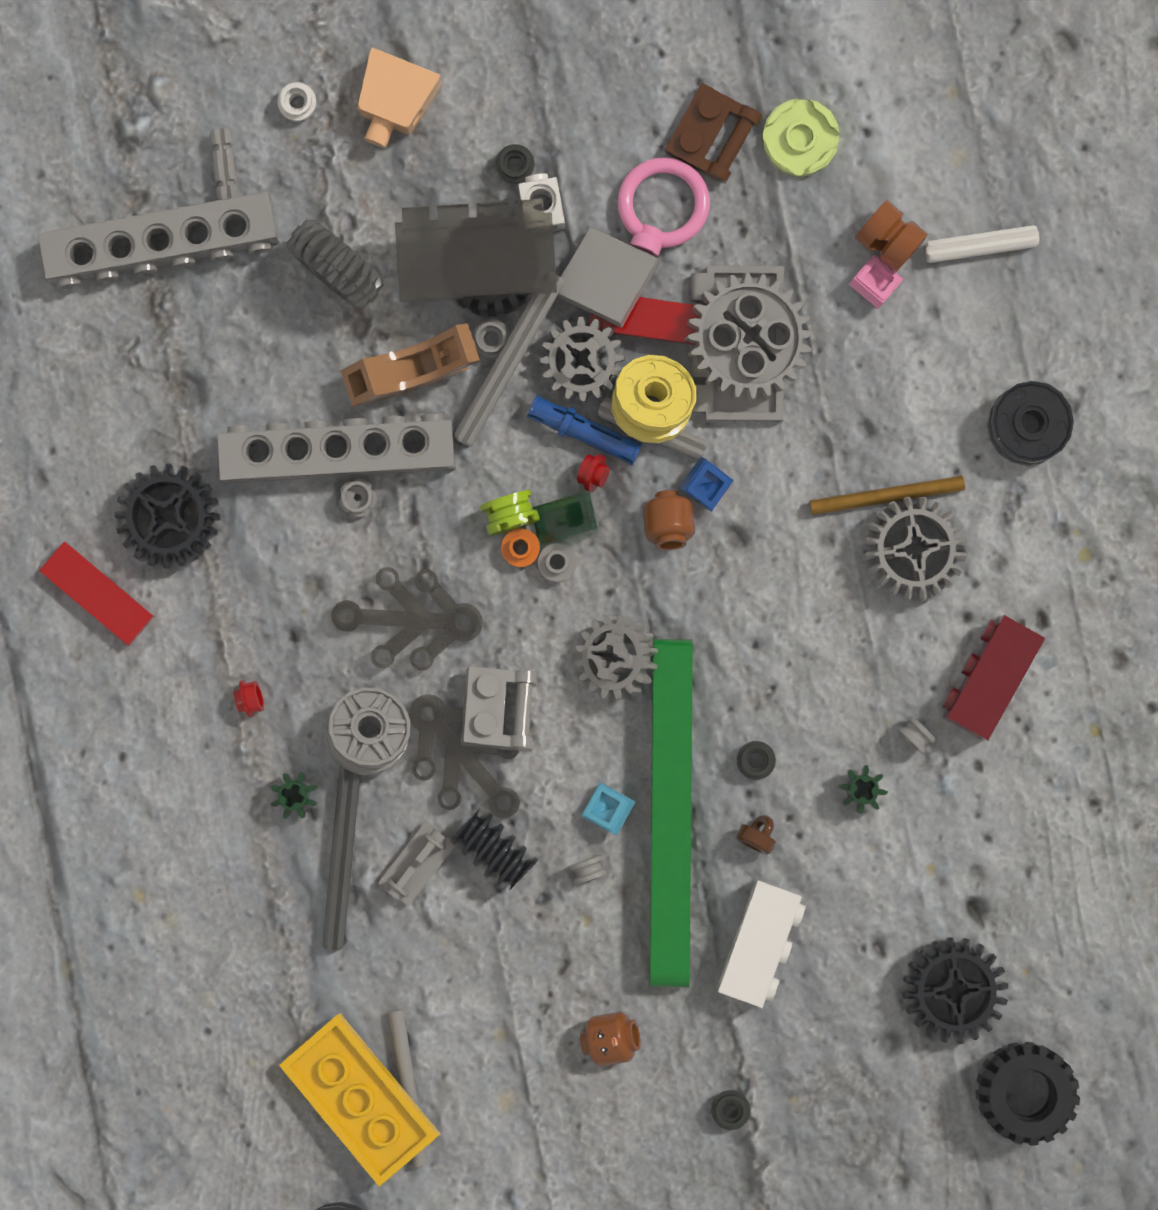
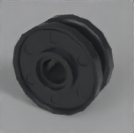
[987,381,1074,466]

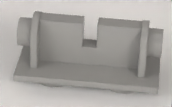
[378,821,456,907]

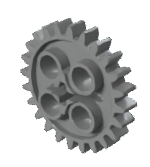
[685,272,813,401]

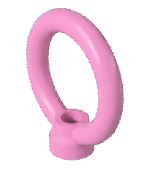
[617,157,710,258]

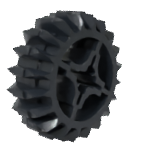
[115,463,221,569]
[902,937,1008,1044]

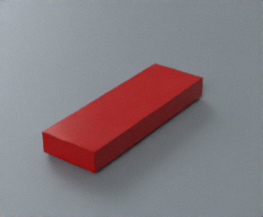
[588,297,699,346]
[39,541,155,646]

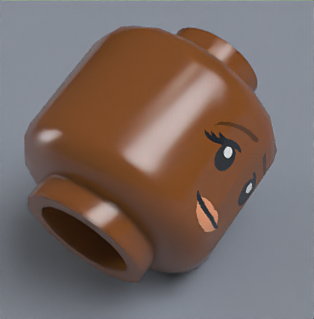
[580,1012,641,1066]

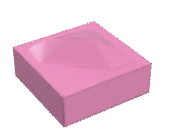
[849,254,903,309]

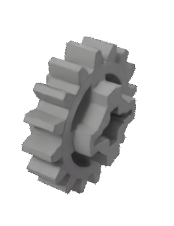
[540,317,625,402]
[574,615,658,700]

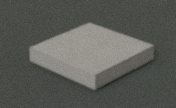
[557,227,659,328]

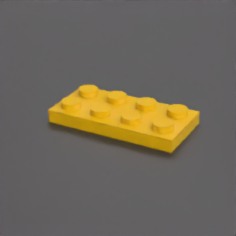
[279,1013,440,1187]

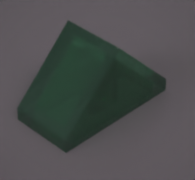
[532,491,598,545]

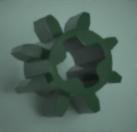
[838,765,888,814]
[271,772,318,819]

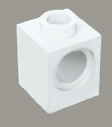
[518,173,565,236]

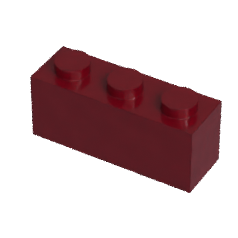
[942,615,1045,741]

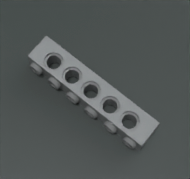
[38,191,280,289]
[217,414,456,484]

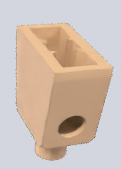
[358,47,442,148]

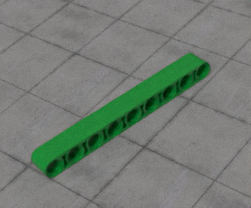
[650,639,693,988]

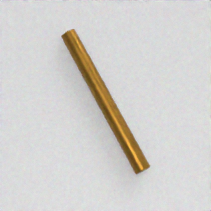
[809,475,965,515]

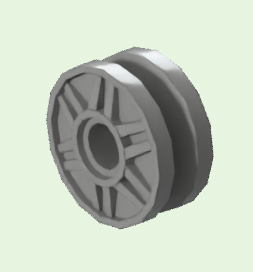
[327,687,410,775]

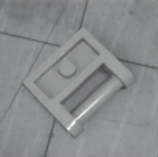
[461,666,537,751]

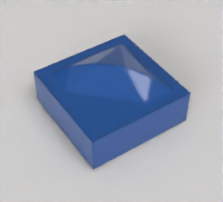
[679,457,734,512]

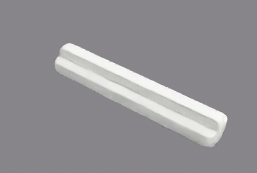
[924,225,1040,263]

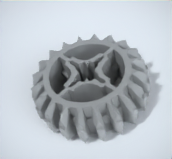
[862,497,968,602]

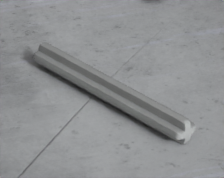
[454,272,564,446]

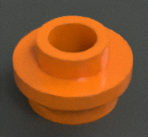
[501,528,540,567]

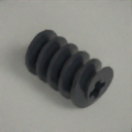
[450,809,538,891]

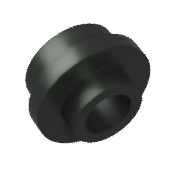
[496,144,534,183]
[737,741,776,780]
[711,1090,750,1130]

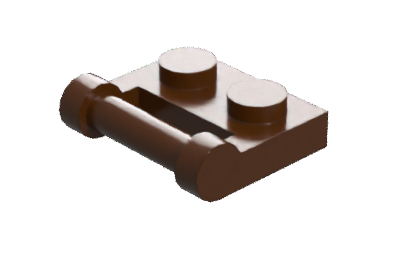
[665,83,763,184]

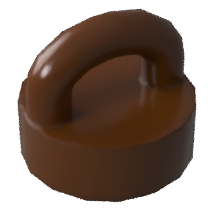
[736,815,776,855]

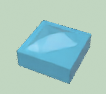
[581,782,635,836]

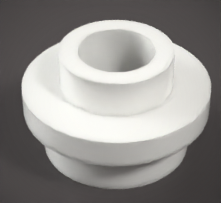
[277,82,316,122]

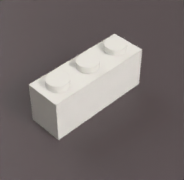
[716,879,806,1008]

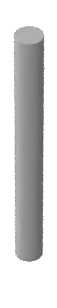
[388,1009,428,1168]

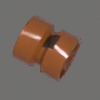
[855,200,929,273]

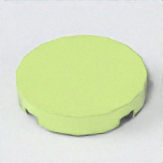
[762,99,839,177]

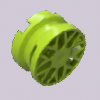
[480,490,540,536]

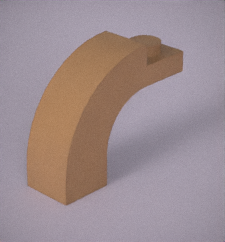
[340,323,480,407]

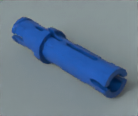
[526,395,642,466]

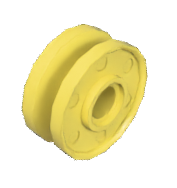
[611,355,696,443]

